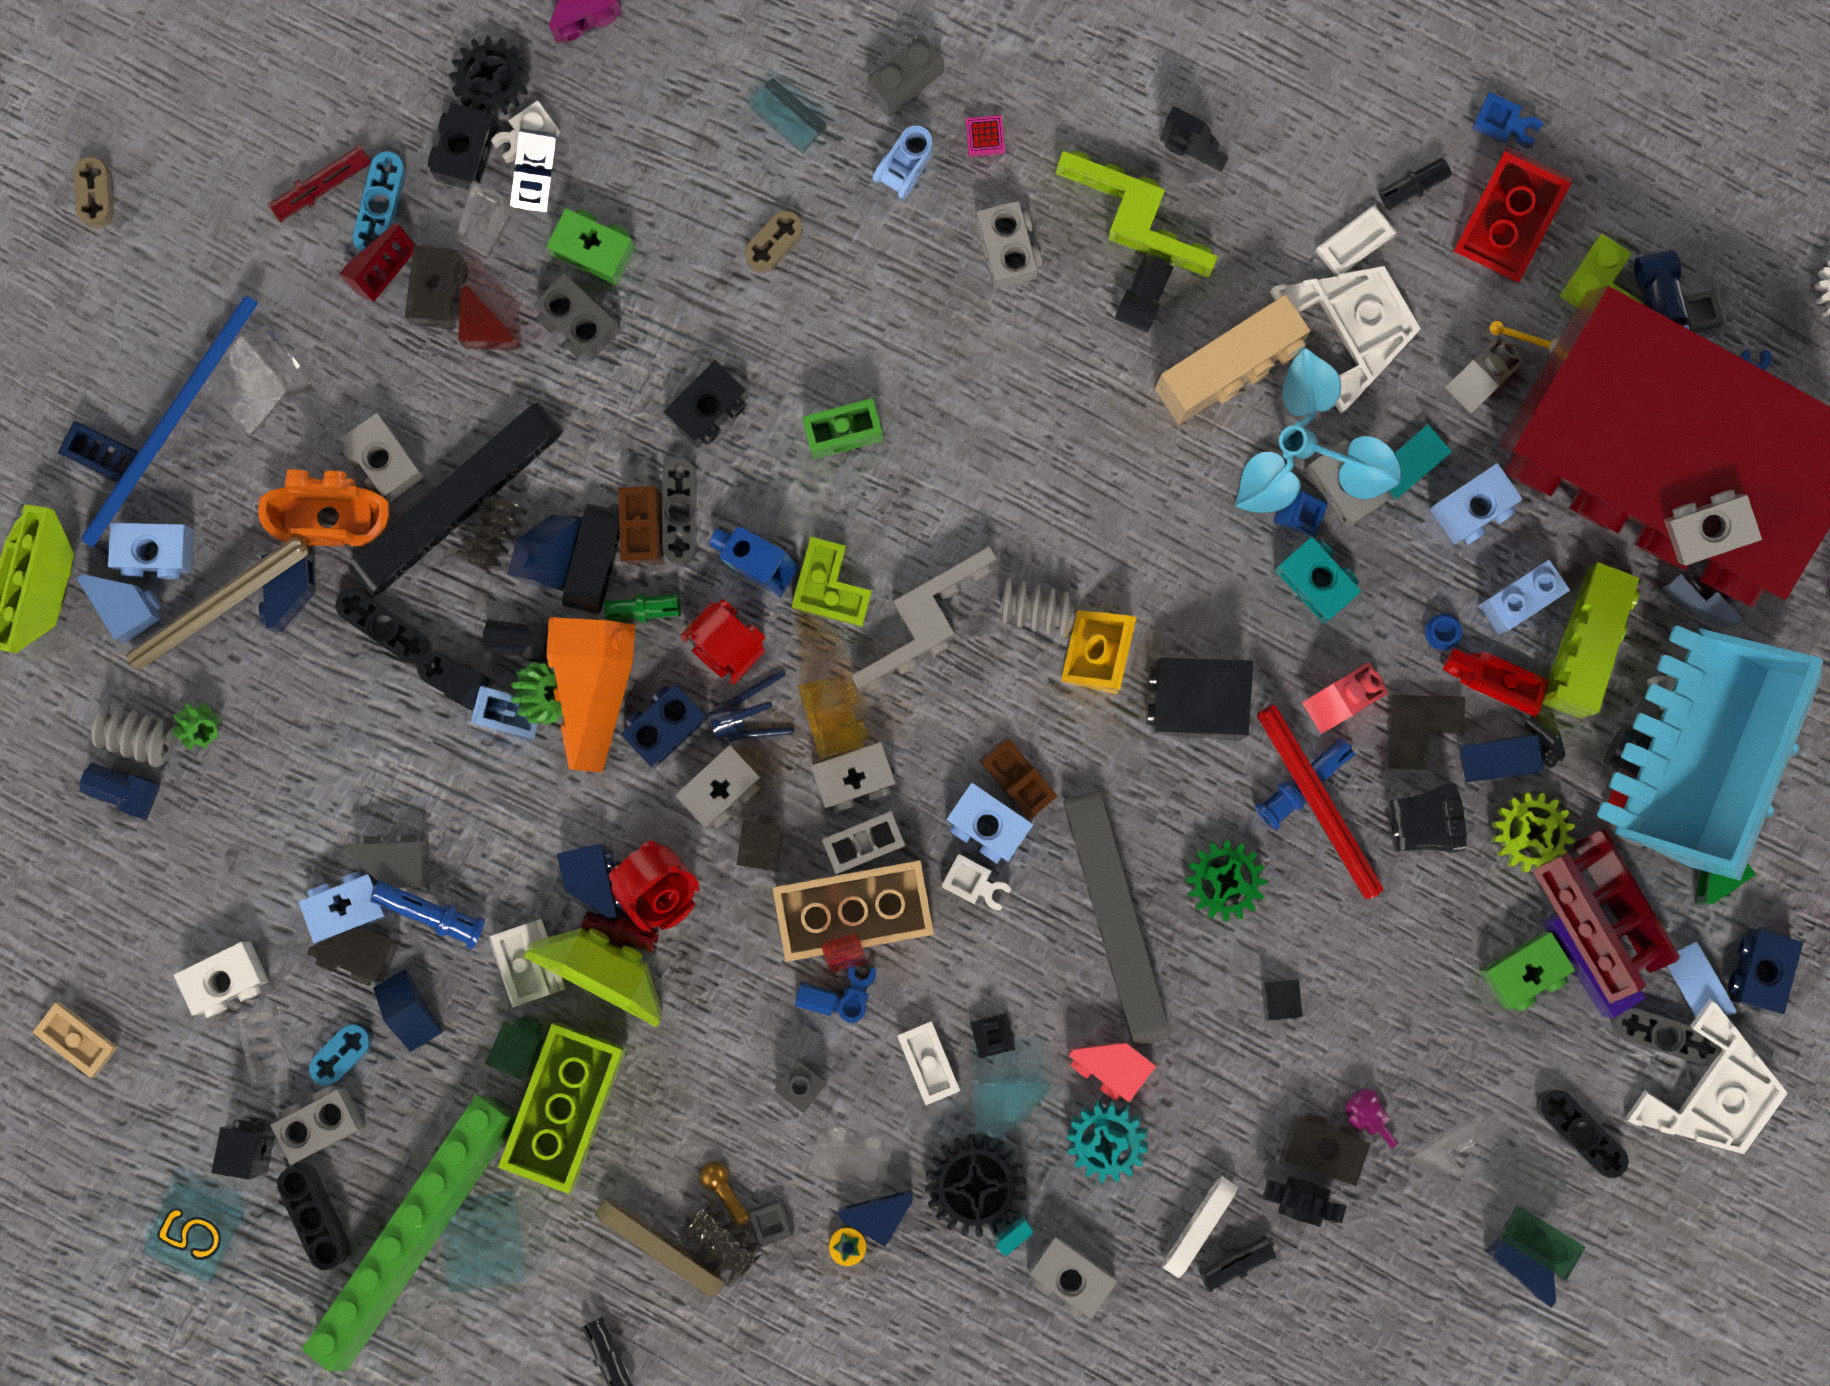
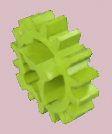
[1491,793,1575,873]

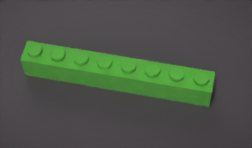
[301,1095,517,1372]

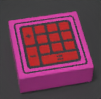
[966,115,1005,157]

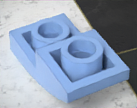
[1666,941,1737,1018]

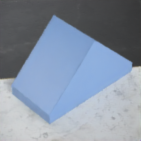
[471,686,538,739]

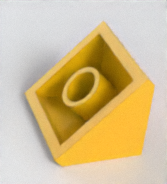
[1061,610,1137,694]

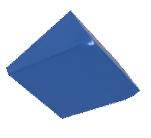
[1274,490,1328,537]

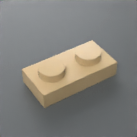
[32,1002,118,1078]

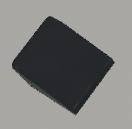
[1261,979,1303,1021]

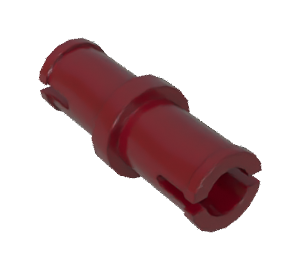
[581,911,659,953]

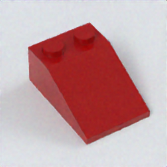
[1454,147,1573,283]

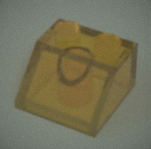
[798,676,869,762]

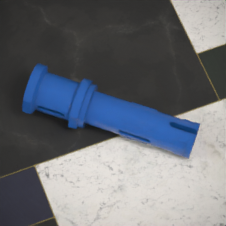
[1254,737,1356,831]
[369,880,485,950]

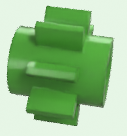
[171,703,221,750]

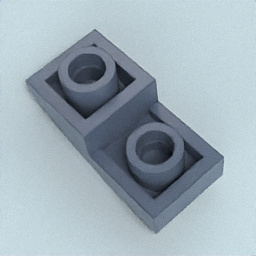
[1660,574,1743,628]

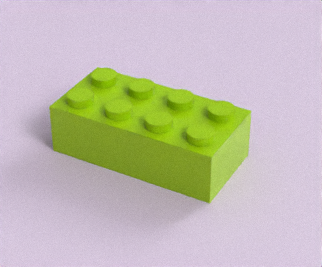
[498,1022,627,1194]

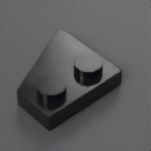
[1160,106,1229,172]

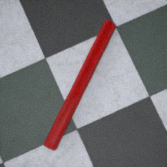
[1257,704,1383,900]

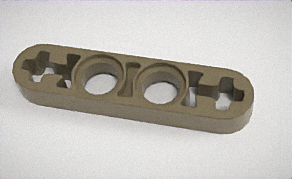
[595,1198,726,1297]

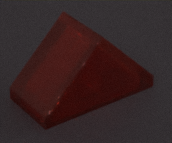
[458,285,521,350]

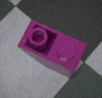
[549,0,622,43]

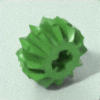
[510,662,563,724]

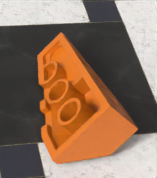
[546,617,635,772]

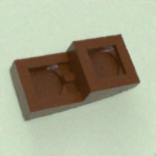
[979,737,1058,820]

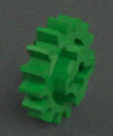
[1185,840,1267,921]

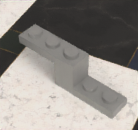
[851,546,997,693]

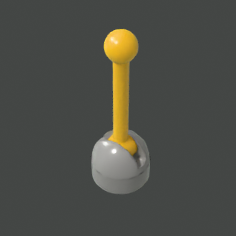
[1489,321,1561,354]

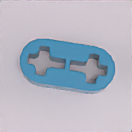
[309,1024,373,1086]

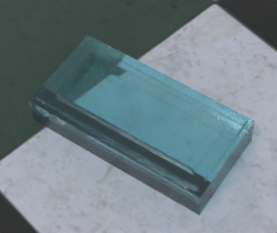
[748,77,827,154]

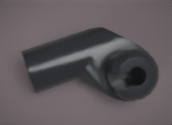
[1524,714,1566,768]

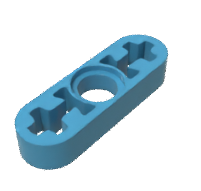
[353,151,407,252]

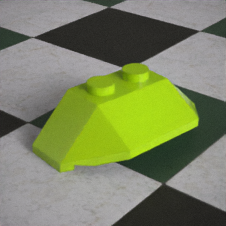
[0,504,75,654]
[524,928,662,1028]

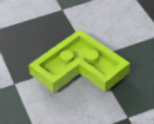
[1559,233,1643,308]
[791,536,872,628]

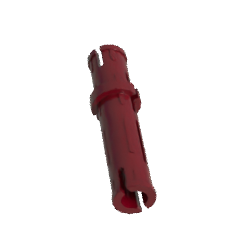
[267,144,371,223]

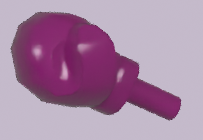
[1345,1088,1399,1148]

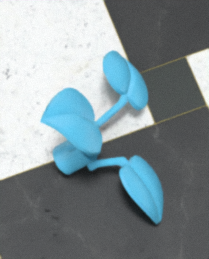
[1235,348,1402,513]

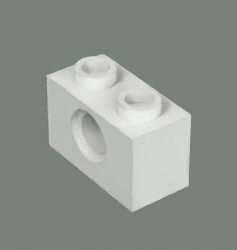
[174,942,270,1018]

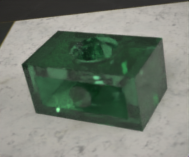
[485,1016,548,1079]

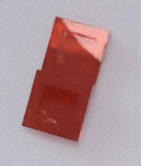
[821,933,868,974]

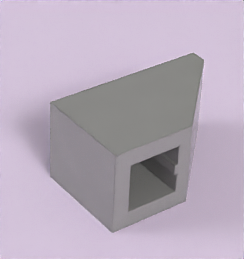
[1445,336,1525,413]

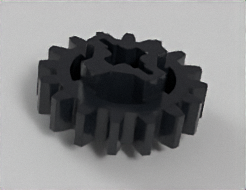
[449,36,530,115]
[1262,1176,1347,1227]

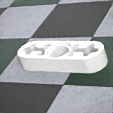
[1162,1176,1238,1278]

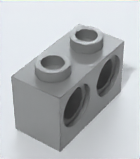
[976,201,1042,290]
[270,1085,366,1165]

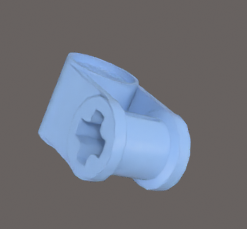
[872,126,933,200]

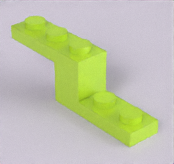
[1056,151,1218,278]

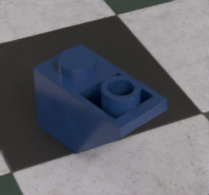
[259,553,316,632]
[557,844,622,918]

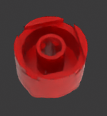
[680,599,766,685]
[609,841,699,932]

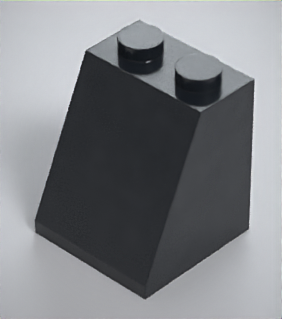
[1146,658,1253,741]

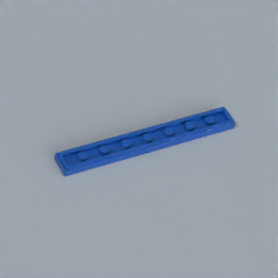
[81,296,258,548]

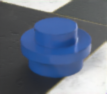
[1424,614,1462,651]

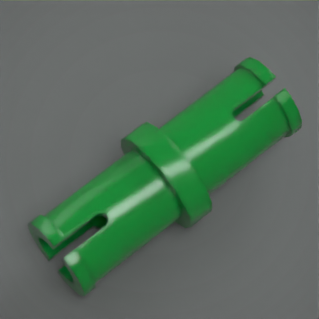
[604,593,681,623]

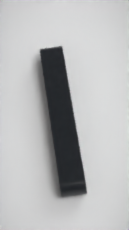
[348,402,564,597]

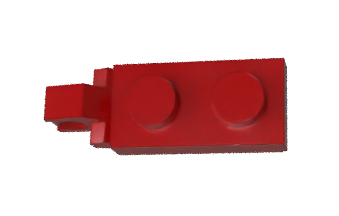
[1442,648,1550,717]

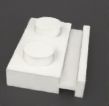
[488,919,565,1008]

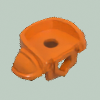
[258,469,389,547]

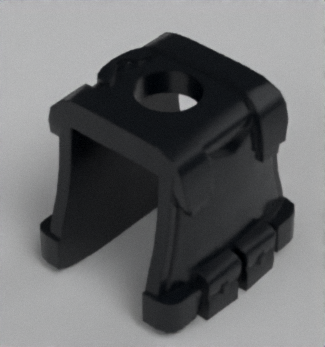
[1387,783,1467,853]

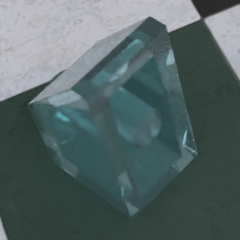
[974,1080,1050,1138]

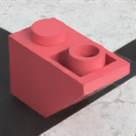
[1302,662,1388,734]
[1067,1041,1156,1102]

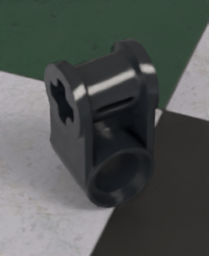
[417,651,491,712]

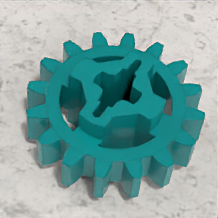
[1066,1100,1149,1183]

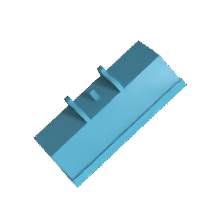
[1597,625,1823,880]

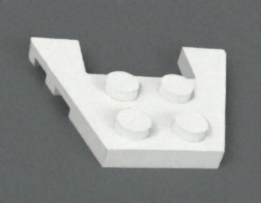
[1270,266,1421,414]
[1626,998,1788,1154]

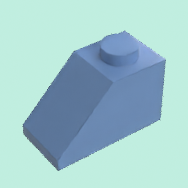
[76,574,163,644]

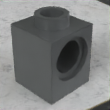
[774,1058,828,1113]

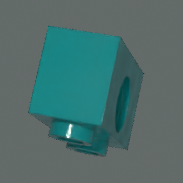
[1274,536,1362,625]

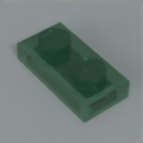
[1497,1205,1586,1280]

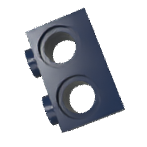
[621,684,708,769]

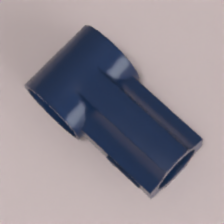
[1634,249,1688,322]
[79,762,161,820]

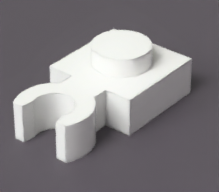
[491,100,560,163]
[941,854,1011,910]

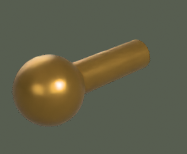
[699,1161,751,1227]

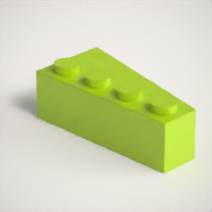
[1542,562,1640,719]

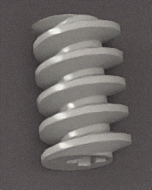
[1000,577,1080,639]
[91,701,176,768]

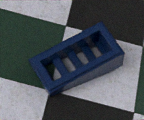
[58,420,139,482]

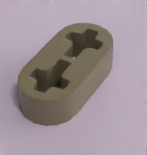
[74,157,114,229]
[745,211,803,273]

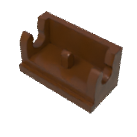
[618,486,664,565]

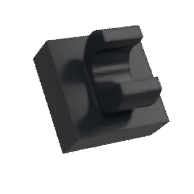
[970,1013,1015,1059]

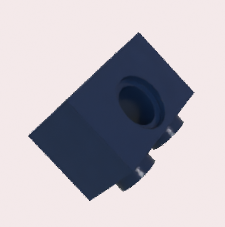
[1728,929,1803,1015]

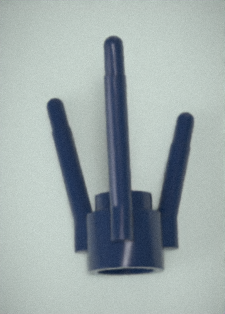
[709,670,795,742]

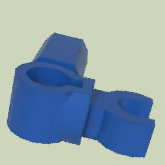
[795,962,876,1024]

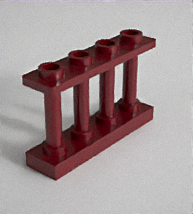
[1533,829,1680,1004]

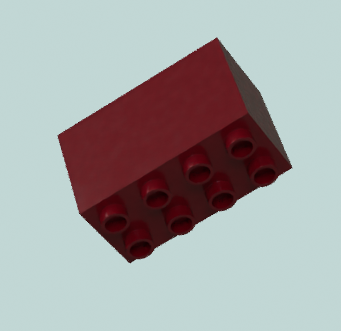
[1497,286,1830,608]

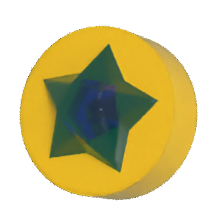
[829,1227,867,1266]

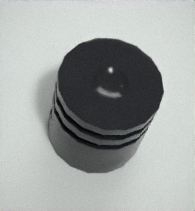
[1604,724,1652,780]

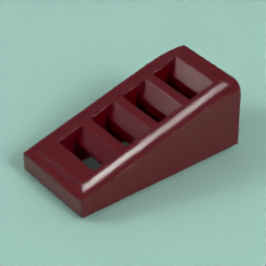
[339,223,418,302]

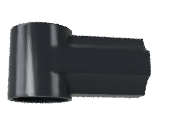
[1114,255,1174,334]
[482,620,548,663]

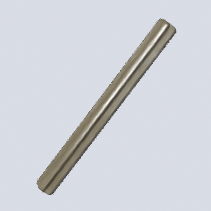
[126,537,309,669]

